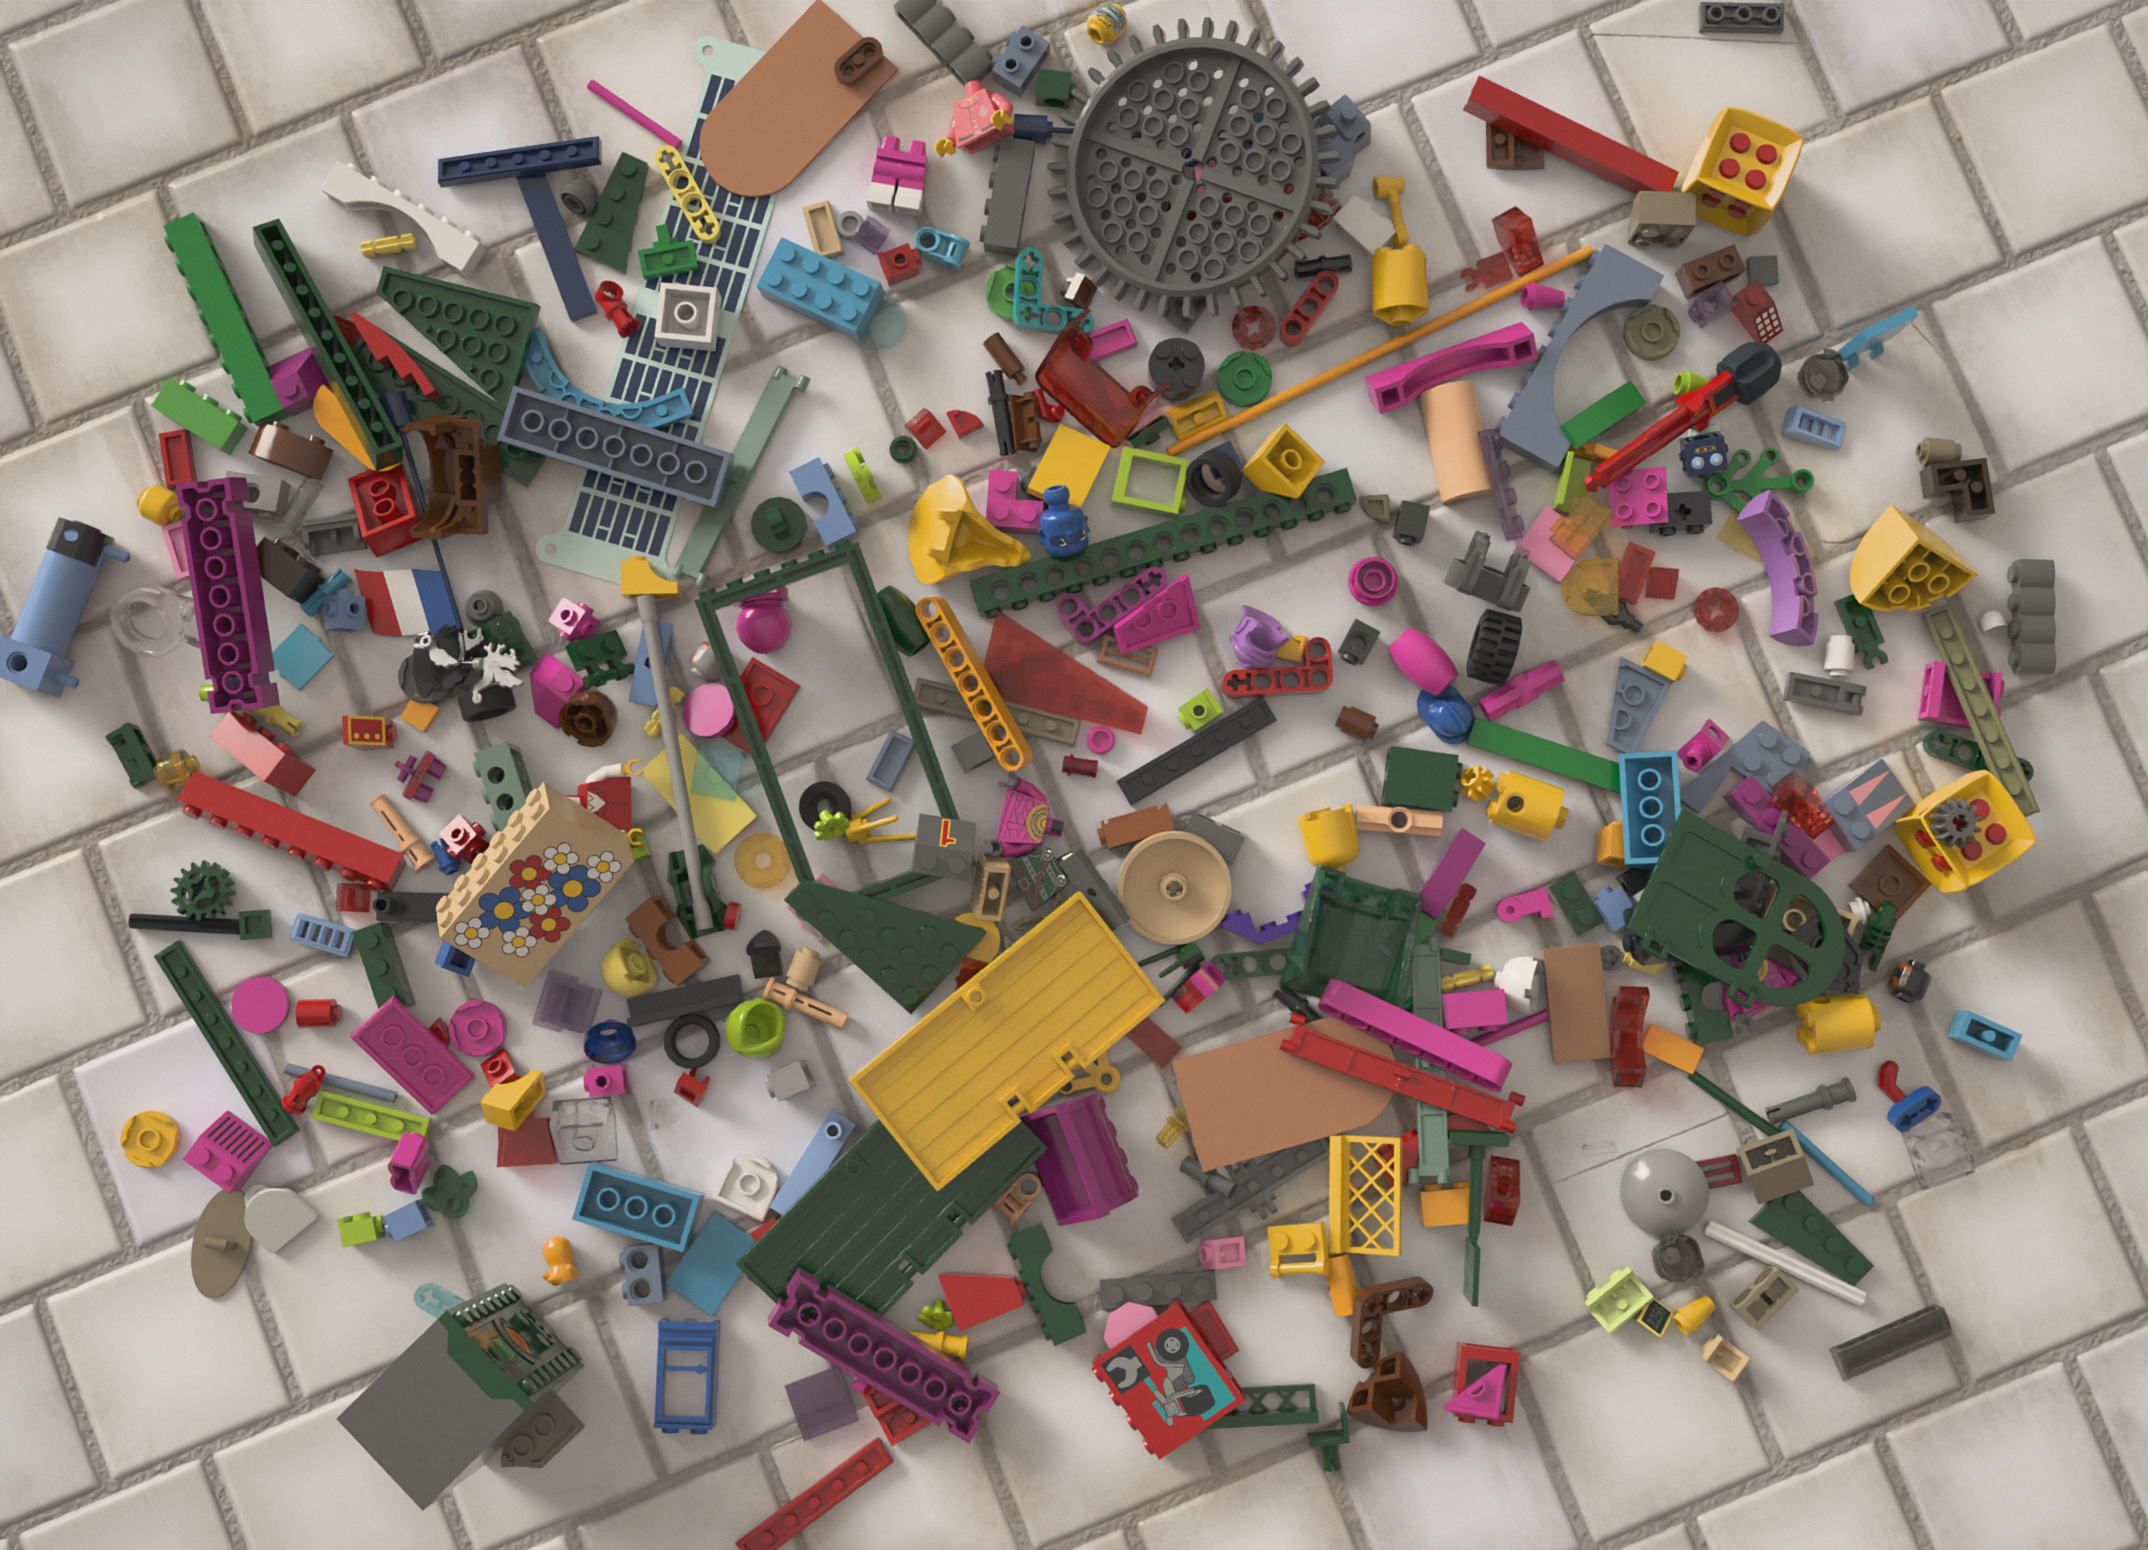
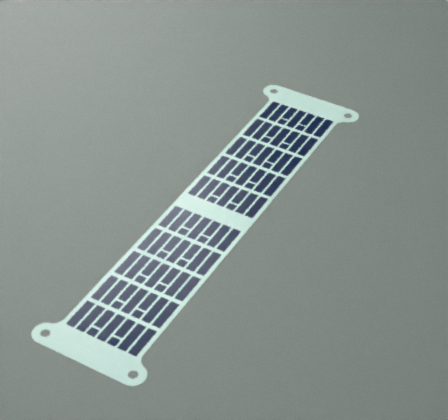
[536,36,778,585]

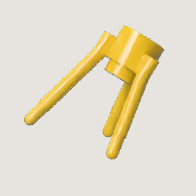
[845,797,916,845]

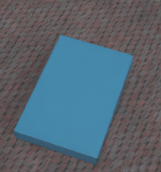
[665,1211,755,1317]

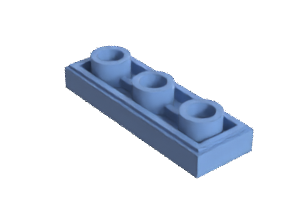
[628,621,673,707]

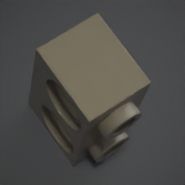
[1729,1265,1800,1331]

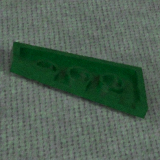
[574,151,649,275]
[1748,1190,1874,1286]

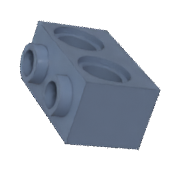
[619,1243,668,1306]

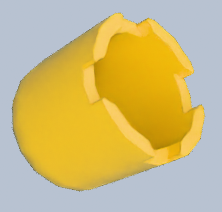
[1296,804,1360,874]

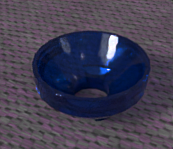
[583,1019,637,1064]

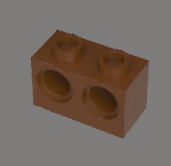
[1675,244,1745,299]

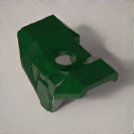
[667,844,728,939]

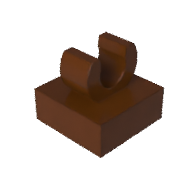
[1060,273,1098,310]

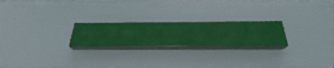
[154,940,301,1147]

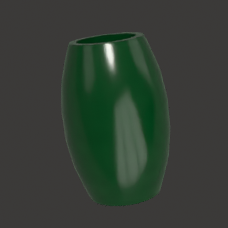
[877,585,931,657]

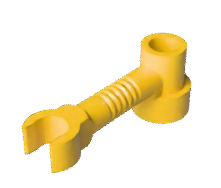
[1373,175,1409,248]

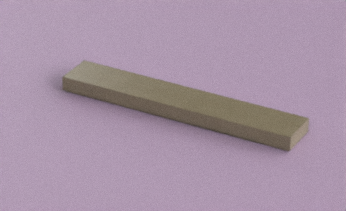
[914,677,1081,747]

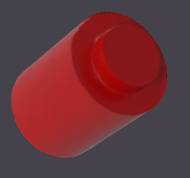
[295,999,342,1028]

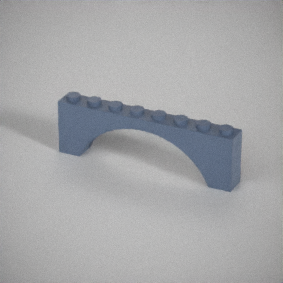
[1494,243,1665,473]

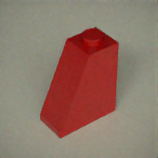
[938,1272,1028,1332]

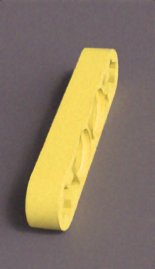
[655,145,721,244]

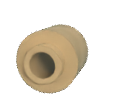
[786,947,823,991]

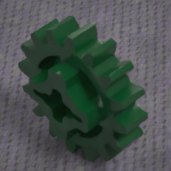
[170,860,236,923]

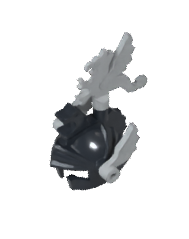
[413,624,525,704]

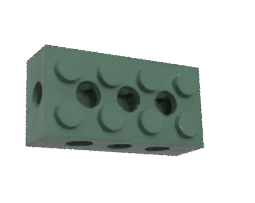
[473,742,533,832]

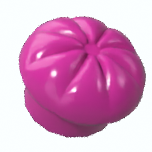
[1348,557,1399,607]

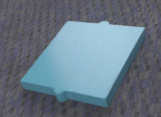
[272,624,335,691]

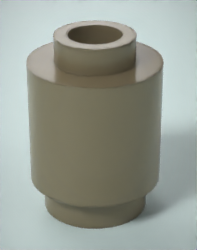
[1916,437,1962,466]

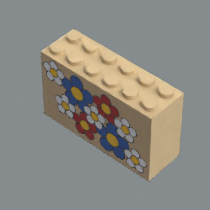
[436,782,634,988]

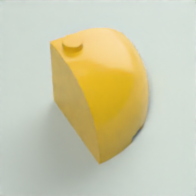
[1850,505,1978,612]

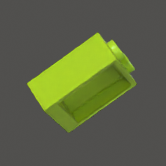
[1112,446,1189,519]

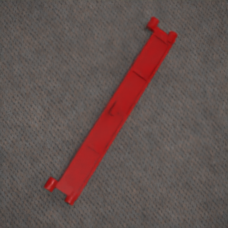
[1279,1012,1525,1134]

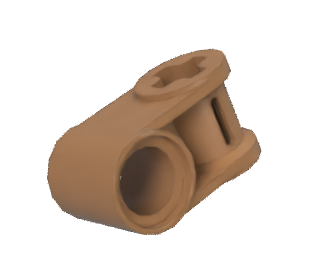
[991,1171,1043,1226]

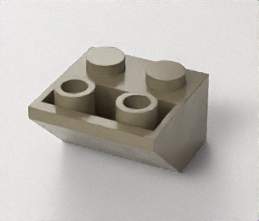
[1627,191,1696,248]
[1736,1128,1814,1205]

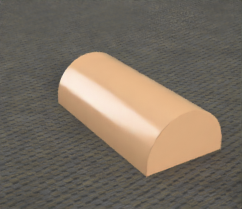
[1418,381,1498,504]

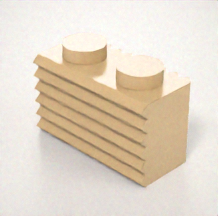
[969,854,1011,921]

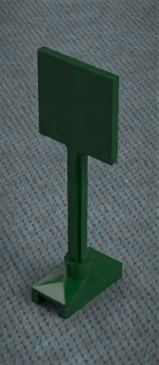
[1447,1129,1510,1307]

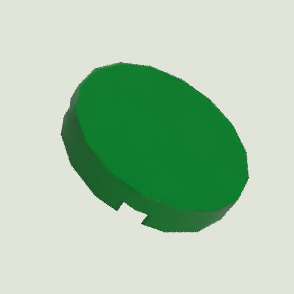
[1217,351,1272,407]

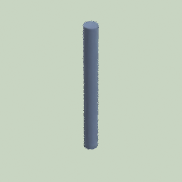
[284,1063,398,1103]

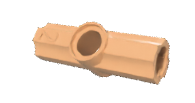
[1354,805,1443,837]

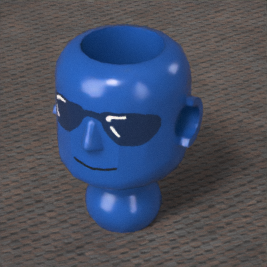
[1037,485,1090,557]

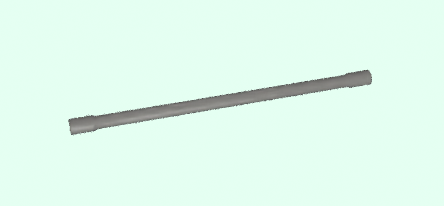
[637,594,714,931]

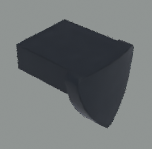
[746,930,783,979]

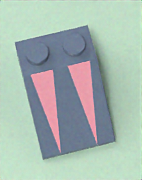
[1813,758,1915,853]

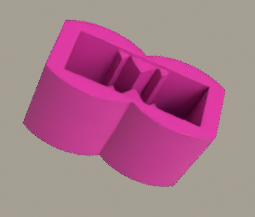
[388,1132,431,1195]

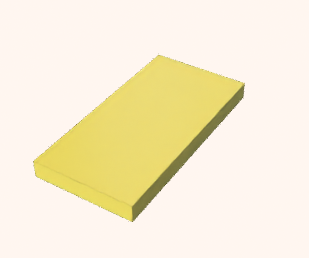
[641,733,758,855]

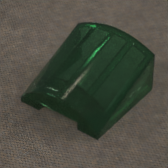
[1279,865,1423,1008]

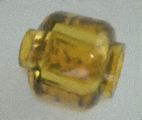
[153,749,200,790]

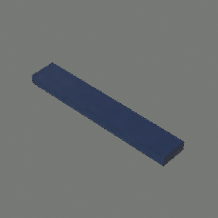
[438,136,602,188]
[516,173,598,322]

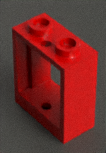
[1451,1342,1520,1427]

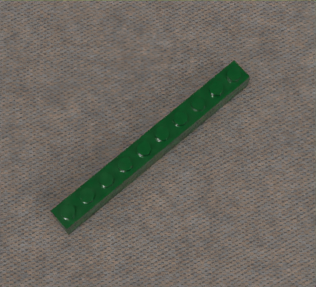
[253,219,403,471]

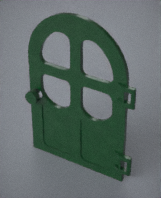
[1626,809,1845,1009]

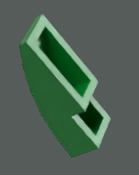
[1560,380,1647,450]

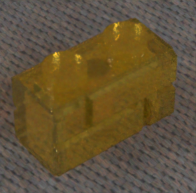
[1549,492,1615,560]

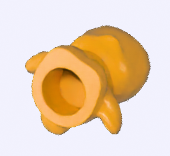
[542,1236,580,1286]

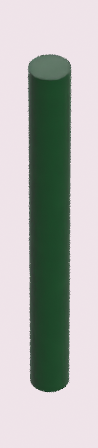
[1687,1070,1782,1137]

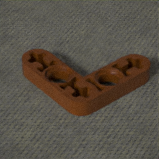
[1350,1277,1434,1369]

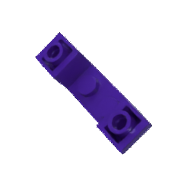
[1221,879,1331,945]

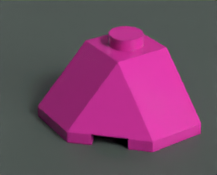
[530,652,591,730]

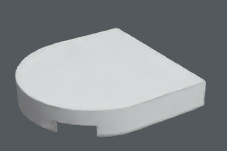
[711,1154,779,1222]
[244,1188,317,1255]

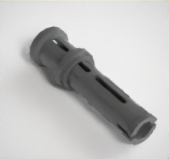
[1765,1077,1856,1125]

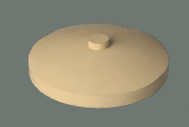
[1117,831,1232,945]

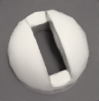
[1981,611,2006,634]

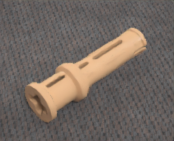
[369,794,437,874]
[762,977,849,1030]

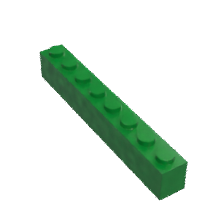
[163,212,292,427]

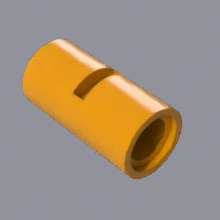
[1325,1252,1358,1317]

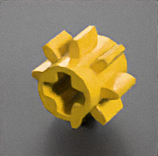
[1459,765,1495,802]

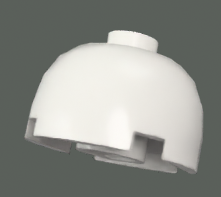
[1495,956,1543,1015]

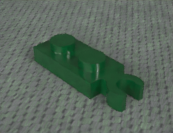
[1834,594,1888,670]

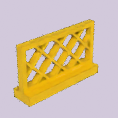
[1329,1134,1402,1256]

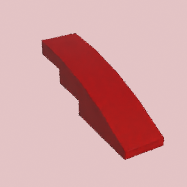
[349,311,442,403]

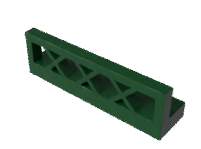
[1205,1383,1319,1429]

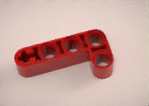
[1221,637,1333,699]

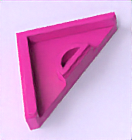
[1443,1364,1507,1420]

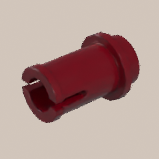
[1062,754,1098,778]

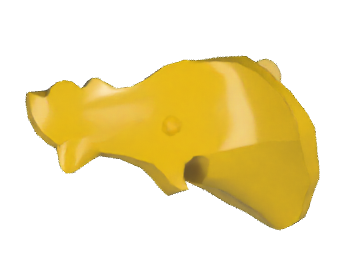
[908,475,1031,585]

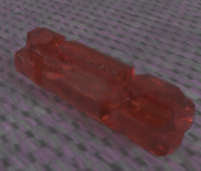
[1440,883,1477,937]

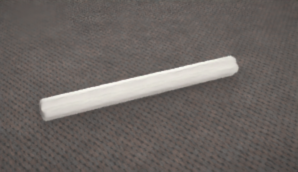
[1703,1221,1867,1306]

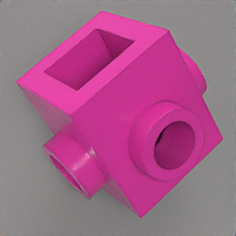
[548,597,601,642]

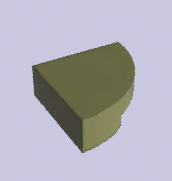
[1359,494,1390,524]

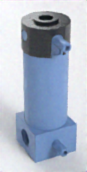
[0,517,131,698]

